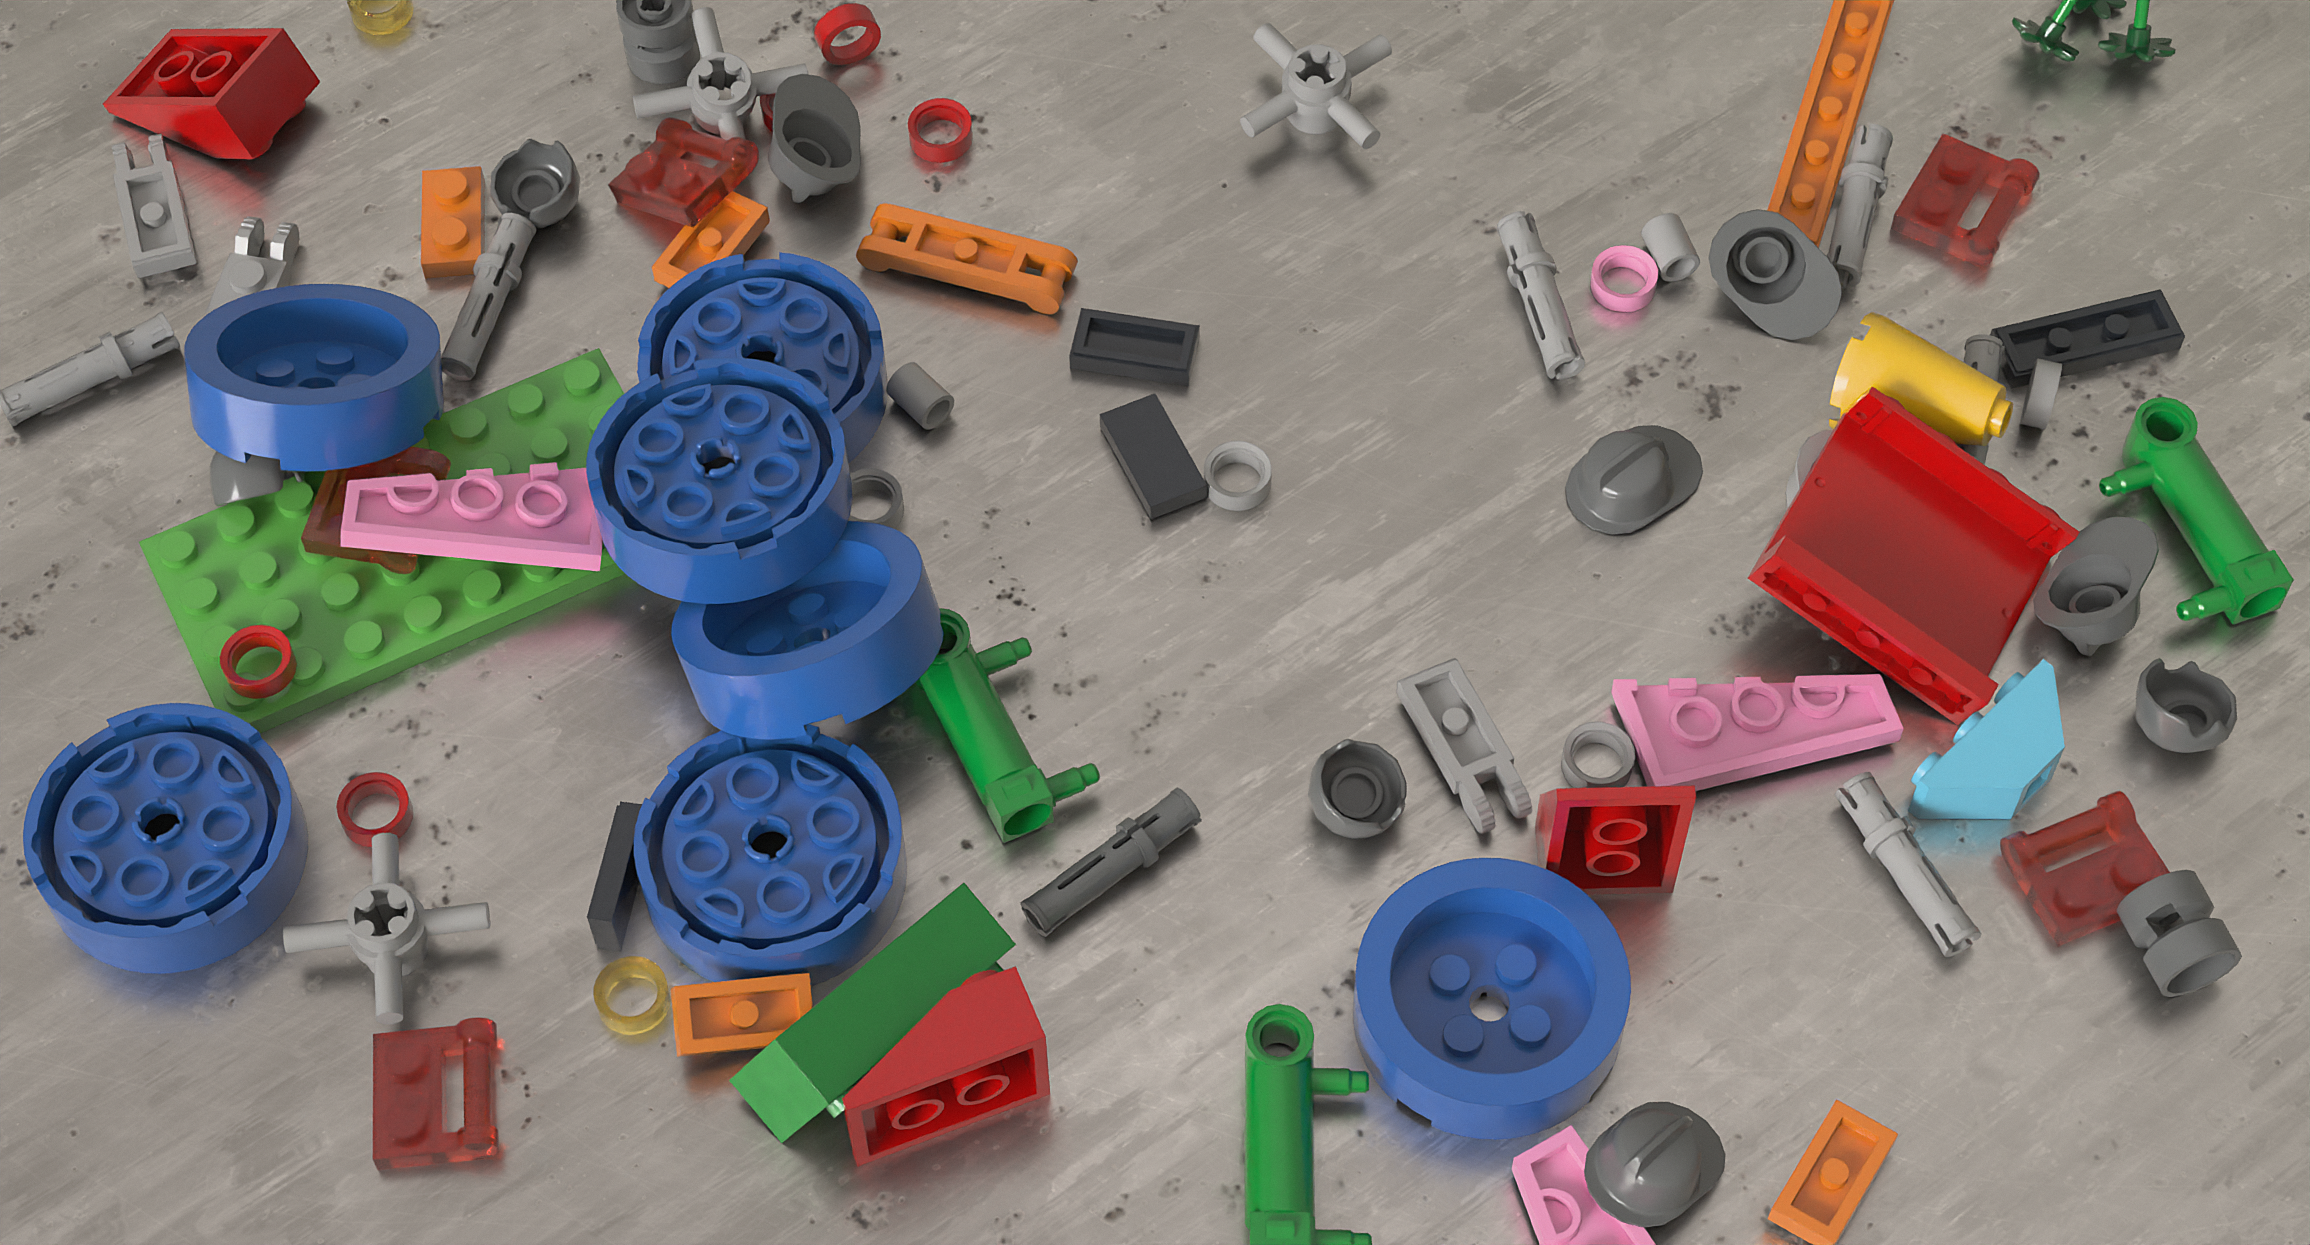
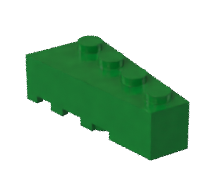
[729,883,1016,1143]

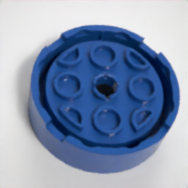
[637,252,888,464]
[184,284,444,471]
[586,357,853,604]
[671,521,944,740]
[23,703,308,974]
[634,724,907,986]
[1353,858,1631,1140]

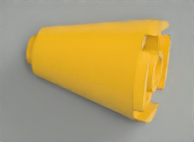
[1829,312,2014,446]

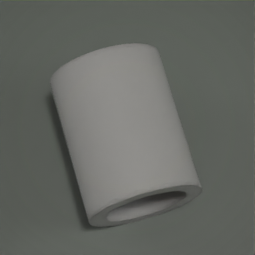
[1641,213,1700,282]
[886,362,954,429]

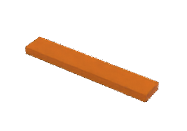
[1767,0,1895,248]

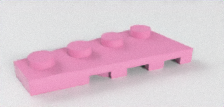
[341,462,603,571]

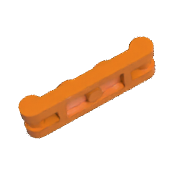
[856,203,1078,315]

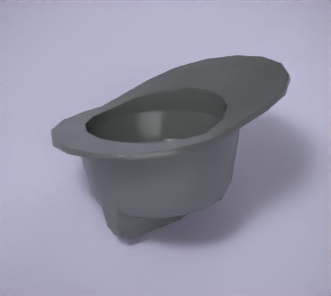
[768,73,861,203]
[1708,209,1842,340]
[1566,425,1703,535]
[2033,517,2159,656]
[1584,1102,1726,1227]

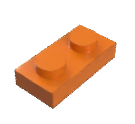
[421,166,485,279]
[652,184,770,288]
[670,973,813,1057]
[1768,1099,1898,1245]

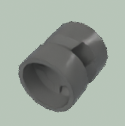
[616,0,700,84]
[2116,869,2242,997]

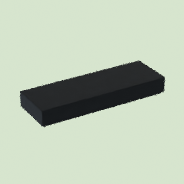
[1990,289,2185,389]

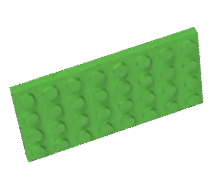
[139,348,625,734]

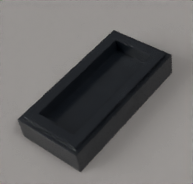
[1069,308,1200,386]
[1099,393,1207,519]
[587,801,642,952]

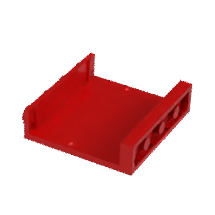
[1748,386,2080,725]

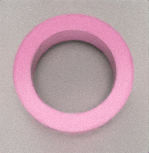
[1590,245,1658,312]

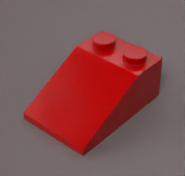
[103,28,320,160]
[1535,785,1696,895]
[842,966,1050,1167]

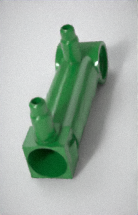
[2099,397,2294,625]
[915,608,1100,843]
[1245,1004,1372,1245]

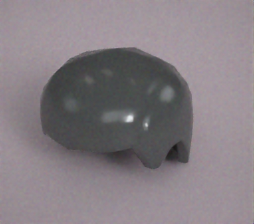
[490,139,581,229]
[210,451,306,506]
[2136,658,2237,753]
[1308,739,1407,839]

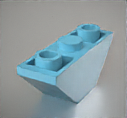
[1908,659,2065,820]

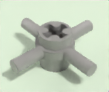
[633,7,808,175]
[1240,23,1392,149]
[283,833,491,1024]

